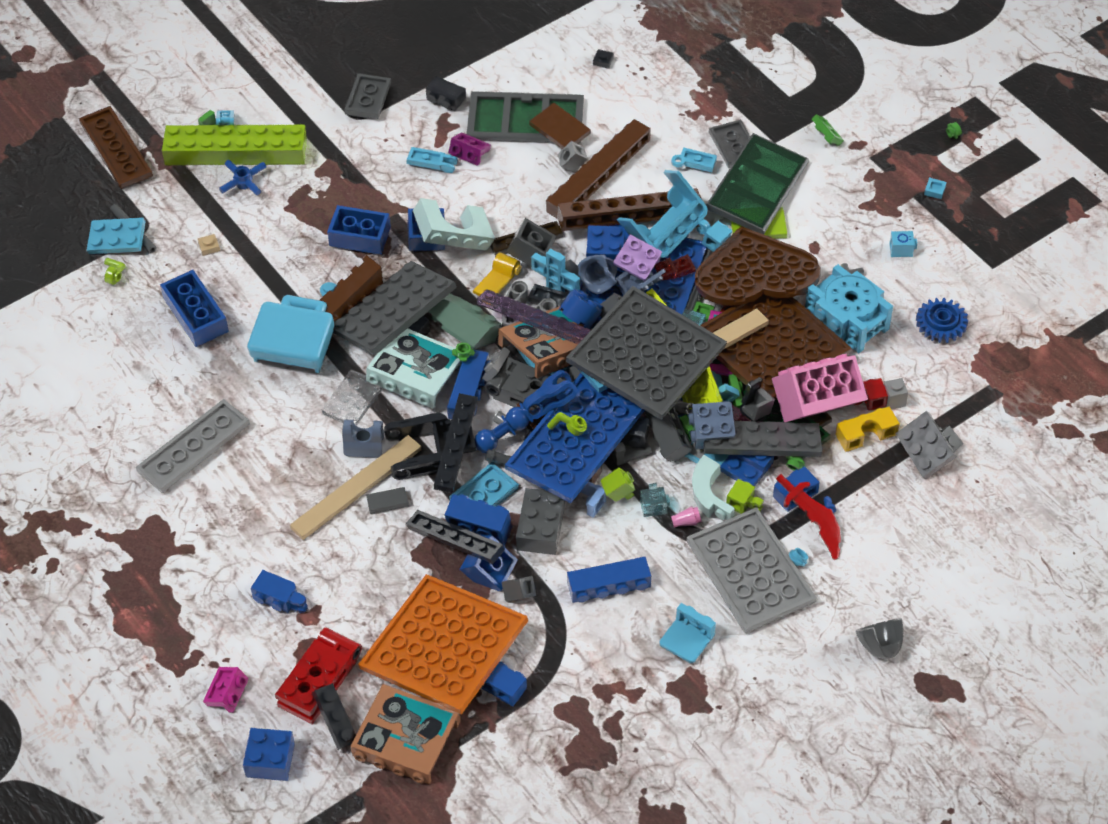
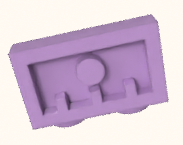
[613,235,662,281]

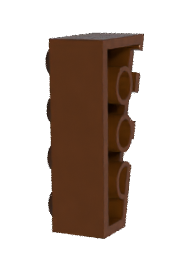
[319,255,383,323]

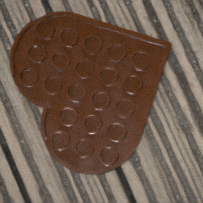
[695,226,821,306]

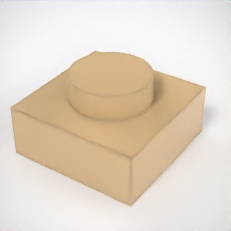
[197,234,220,256]

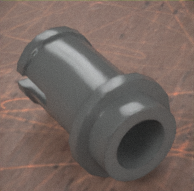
[485,449,511,467]

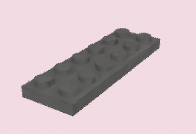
[704,421,822,457]

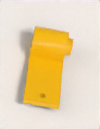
[473,252,522,302]

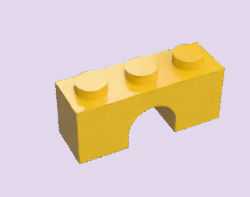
[835,406,900,452]

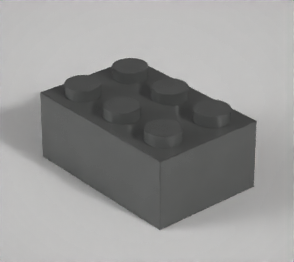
[516,488,565,555]

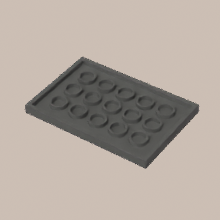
[333,261,457,356]

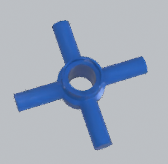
[219,160,266,195]

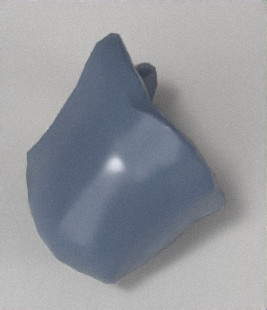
[578,255,618,294]

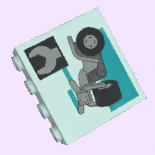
[366,329,462,409]

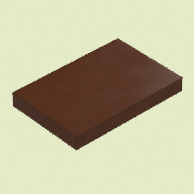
[529,103,591,149]

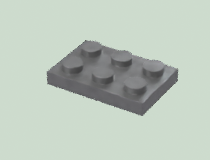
[896,411,957,479]

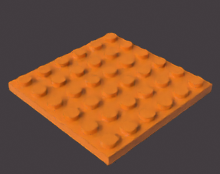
[358,574,529,715]

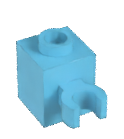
[697,219,732,252]

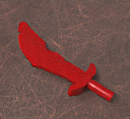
[776,474,841,560]

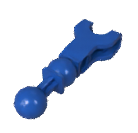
[474,370,578,453]

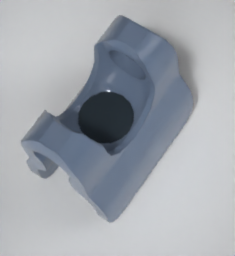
[342,419,385,458]

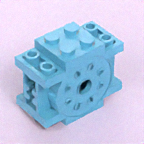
[805,264,893,353]

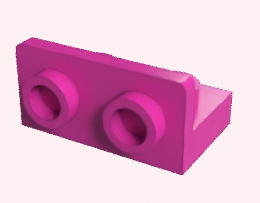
[203,667,248,713]

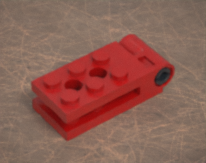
[275,627,362,725]

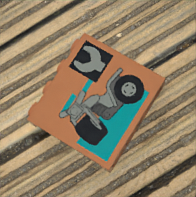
[498,306,590,378]
[350,684,461,785]

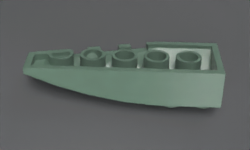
[428,294,502,350]

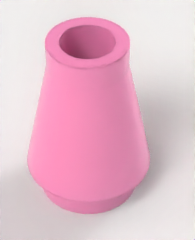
[671,506,702,527]

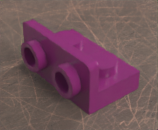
[448,132,491,165]

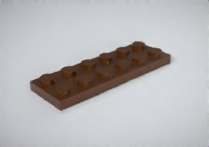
[79,106,153,189]

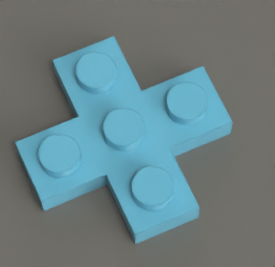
[531,248,580,292]

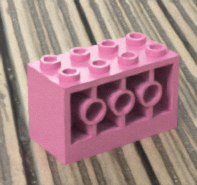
[772,354,868,422]

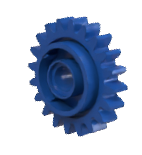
[916,298,968,343]

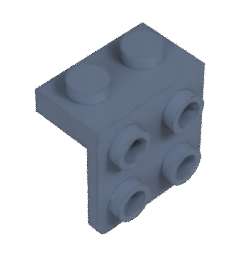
[615,269,666,296]
[688,402,735,449]

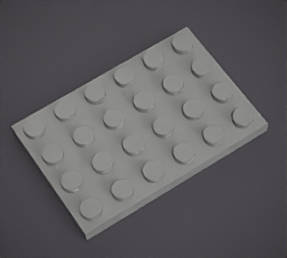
[687,507,817,633]

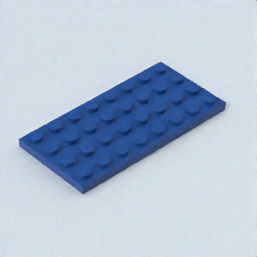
[505,373,645,503]

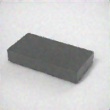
[366,487,409,514]

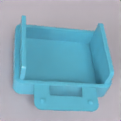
[247,295,335,373]

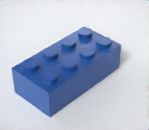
[160,270,229,347]

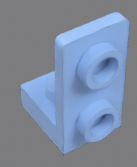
[581,482,606,518]

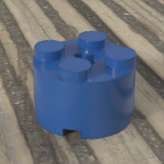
[559,289,603,330]

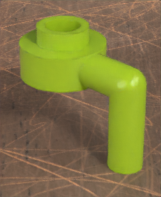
[104,258,126,285]
[547,412,587,436]

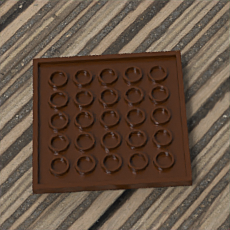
[700,294,852,400]

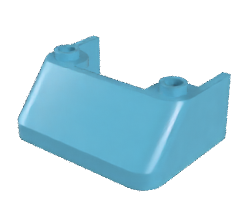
[617,170,708,258]

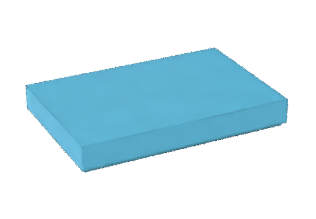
[449,463,519,507]

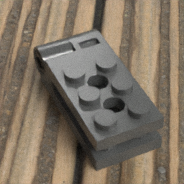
[485,357,567,415]

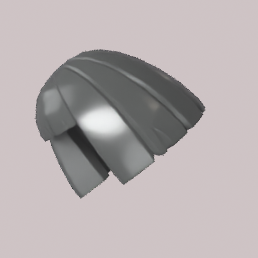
[856,618,904,659]

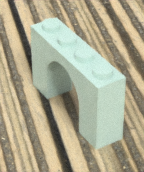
[413,198,495,251]

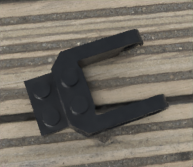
[384,412,477,480]

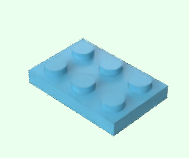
[87,218,145,254]

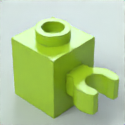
[600,468,635,502]
[726,479,764,514]

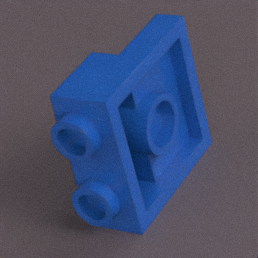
[720,454,774,486]

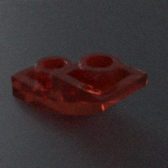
[654,254,696,280]

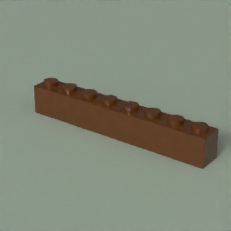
[546,119,651,218]

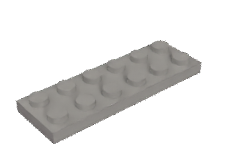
[136,399,250,493]

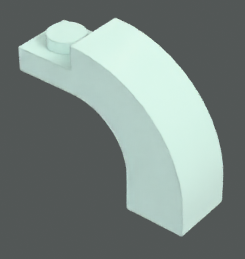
[692,455,735,520]

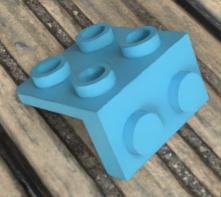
[659,603,716,663]

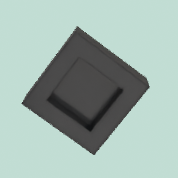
[593,49,614,69]

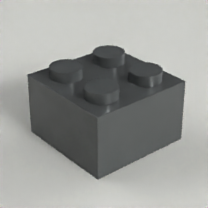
[507,218,556,267]

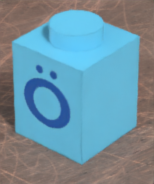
[889,231,917,257]

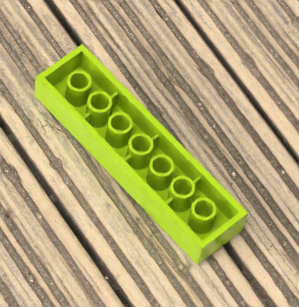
[162,125,307,165]

